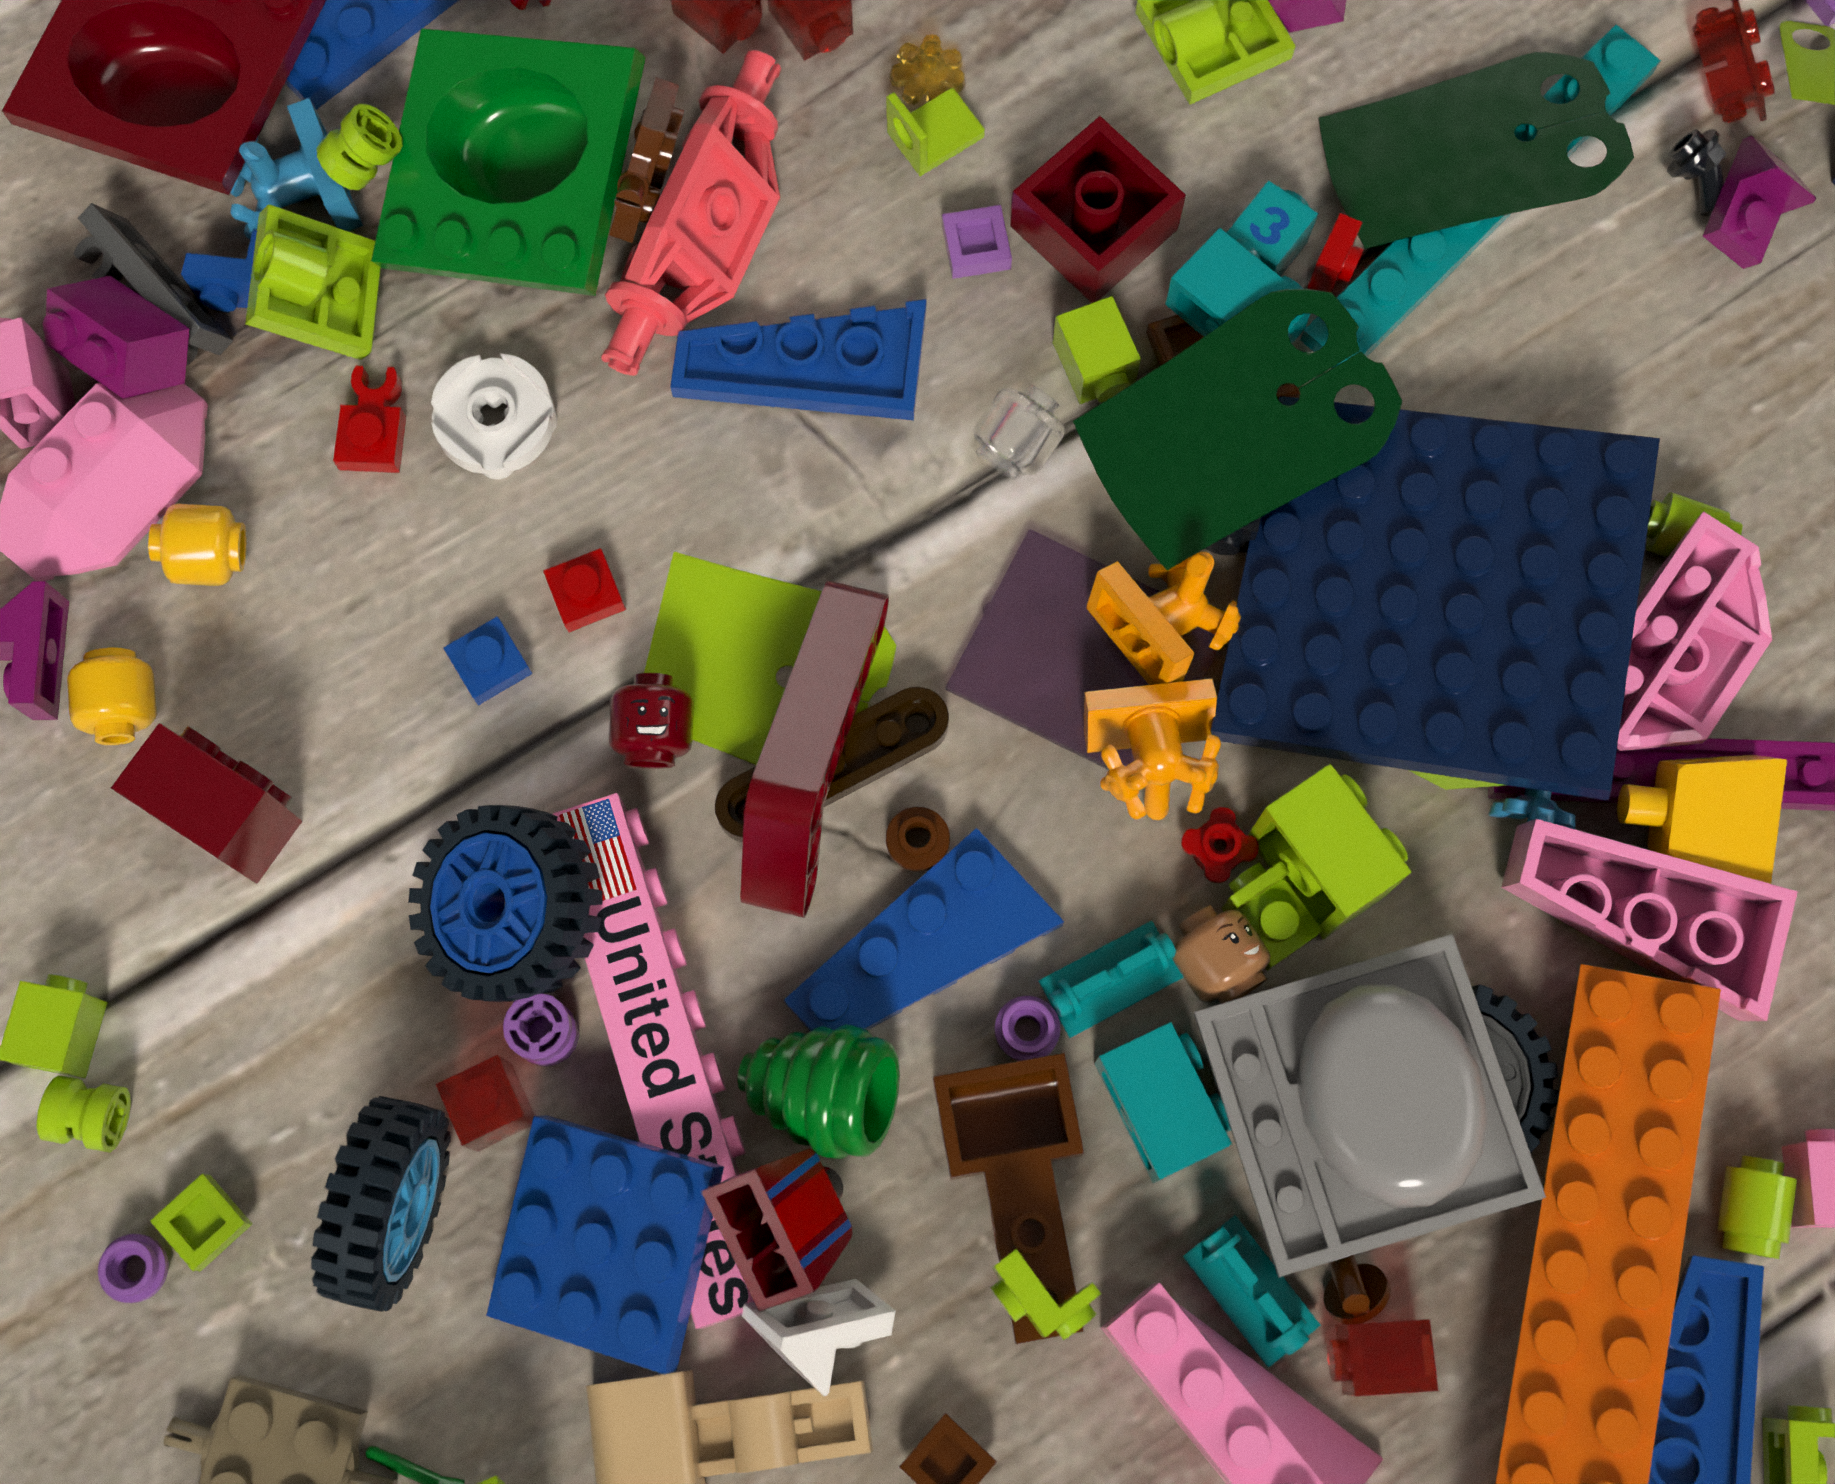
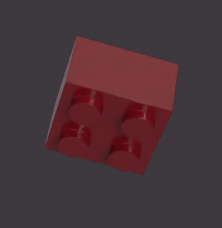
[1010,116,1186,303]
[111,723,302,884]

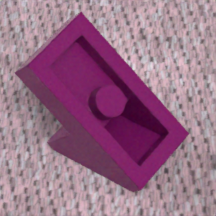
[1702,135,1816,269]
[0,581,69,720]

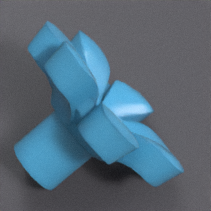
[1488,788,1576,829]

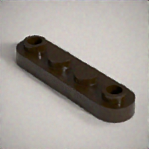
[715,687,949,842]

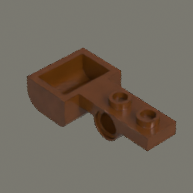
[933,1053,1084,1344]

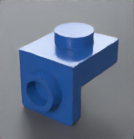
[181,229,257,312]

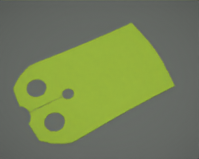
[643,551,897,765]

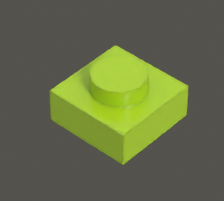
[150,1173,253,1271]

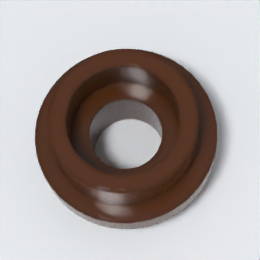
[886,807,950,871]

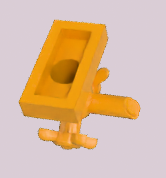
[1084,679,1221,820]

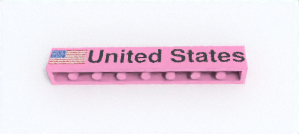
[553,793,754,1329]

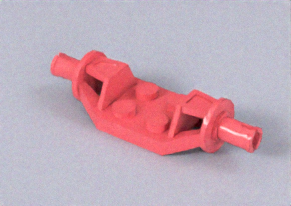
[601,50,781,376]

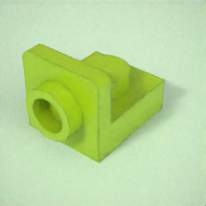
[1221,861,1323,971]
[1762,1405,1835,1484]

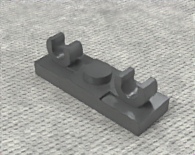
[74,203,234,366]

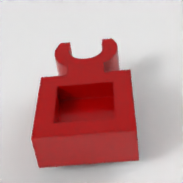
[333,365,406,473]

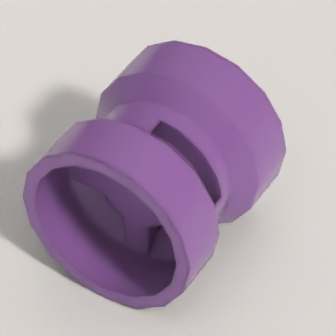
[503,993,579,1067]

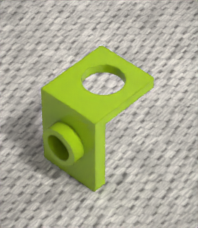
[886,88,985,177]

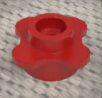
[1181,807,1259,884]

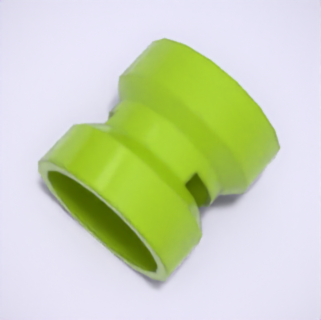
[316,103,402,190]
[36,1075,131,1153]

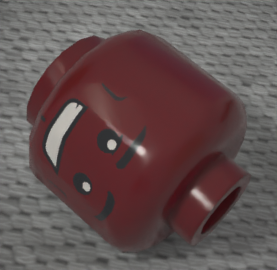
[609,673,694,769]

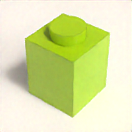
[1052,296,1141,404]
[0,974,108,1079]

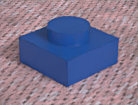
[443,616,533,706]

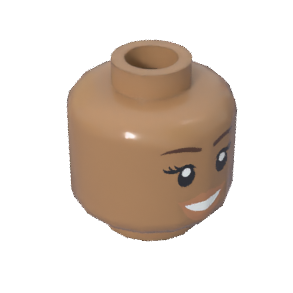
[1172,905,1270,1004]

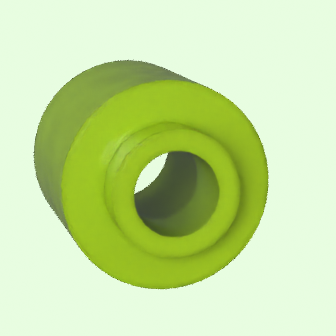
[1646,492,1743,557]
[1717,1156,1797,1259]

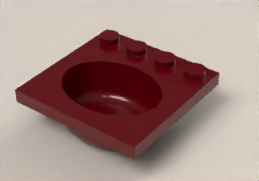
[2,0,326,195]

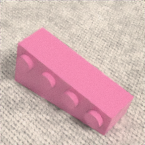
[1501,819,1798,1021]

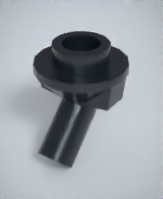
[1667,129,1727,216]

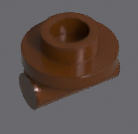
[1323,1255,1391,1325]

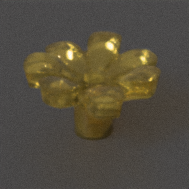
[889,34,966,105]

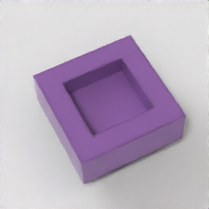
[942,205,1012,279]

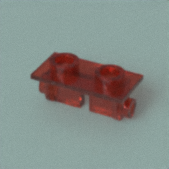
[1692,0,1775,123]

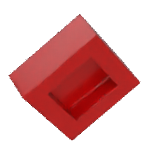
[1307,213,1364,293]
[543,548,626,633]

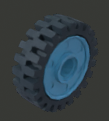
[311,1096,451,1312]

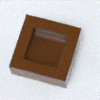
[899,1412,997,1484]

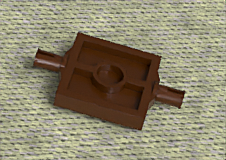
[609,77,685,243]

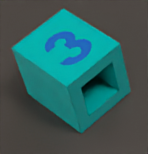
[1226,180,1318,277]

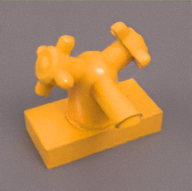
[1086,552,1241,685]

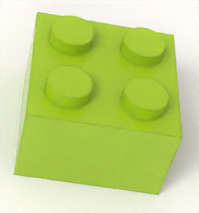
[1248,763,1412,940]

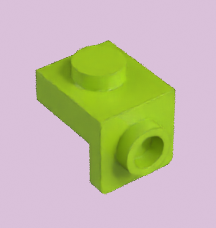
[990,1249,1101,1340]

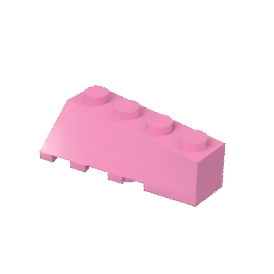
[1101,1283,1384,1484]

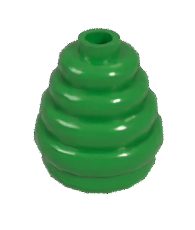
[737,1025,900,1159]

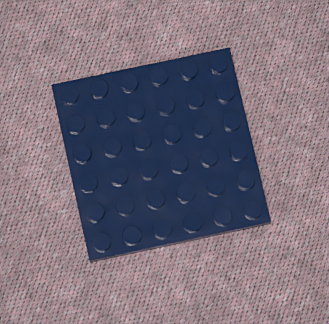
[1211,396,1660,800]

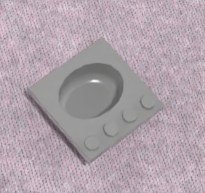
[1194,934,1546,1277]

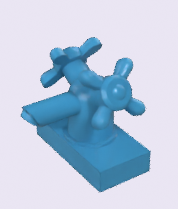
[230,98,363,239]

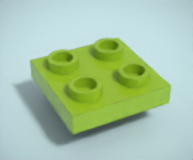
[1135,0,1296,105]
[245,204,381,360]

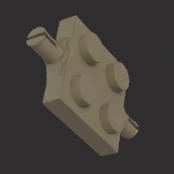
[163,1375,397,1484]

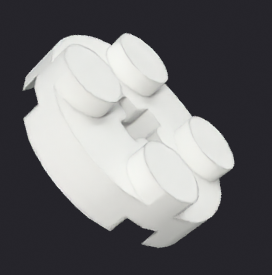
[431,354,558,480]

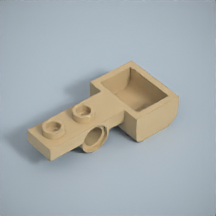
[586,1370,873,1484]

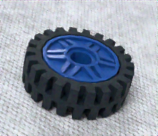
[408,805,603,1002]

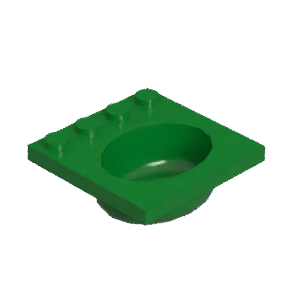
[371,28,646,296]

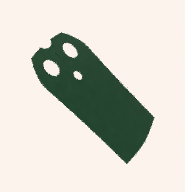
[1318,52,1634,249]
[1073,289,1403,570]

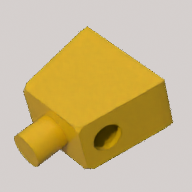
[1617,755,1787,884]

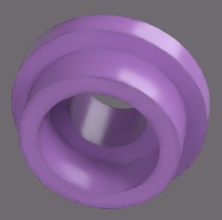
[994,996,1060,1061]
[98,1234,169,1303]

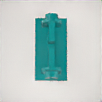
[1038,920,1184,1039]
[1182,1215,1321,1368]

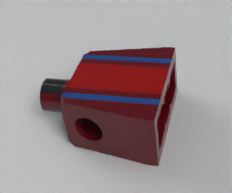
[701,1148,853,1312]

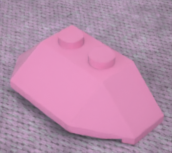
[0,382,208,581]
[1617,511,1772,751]

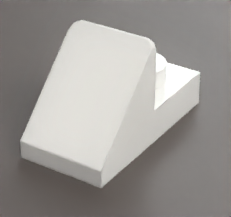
[742,1279,896,1396]

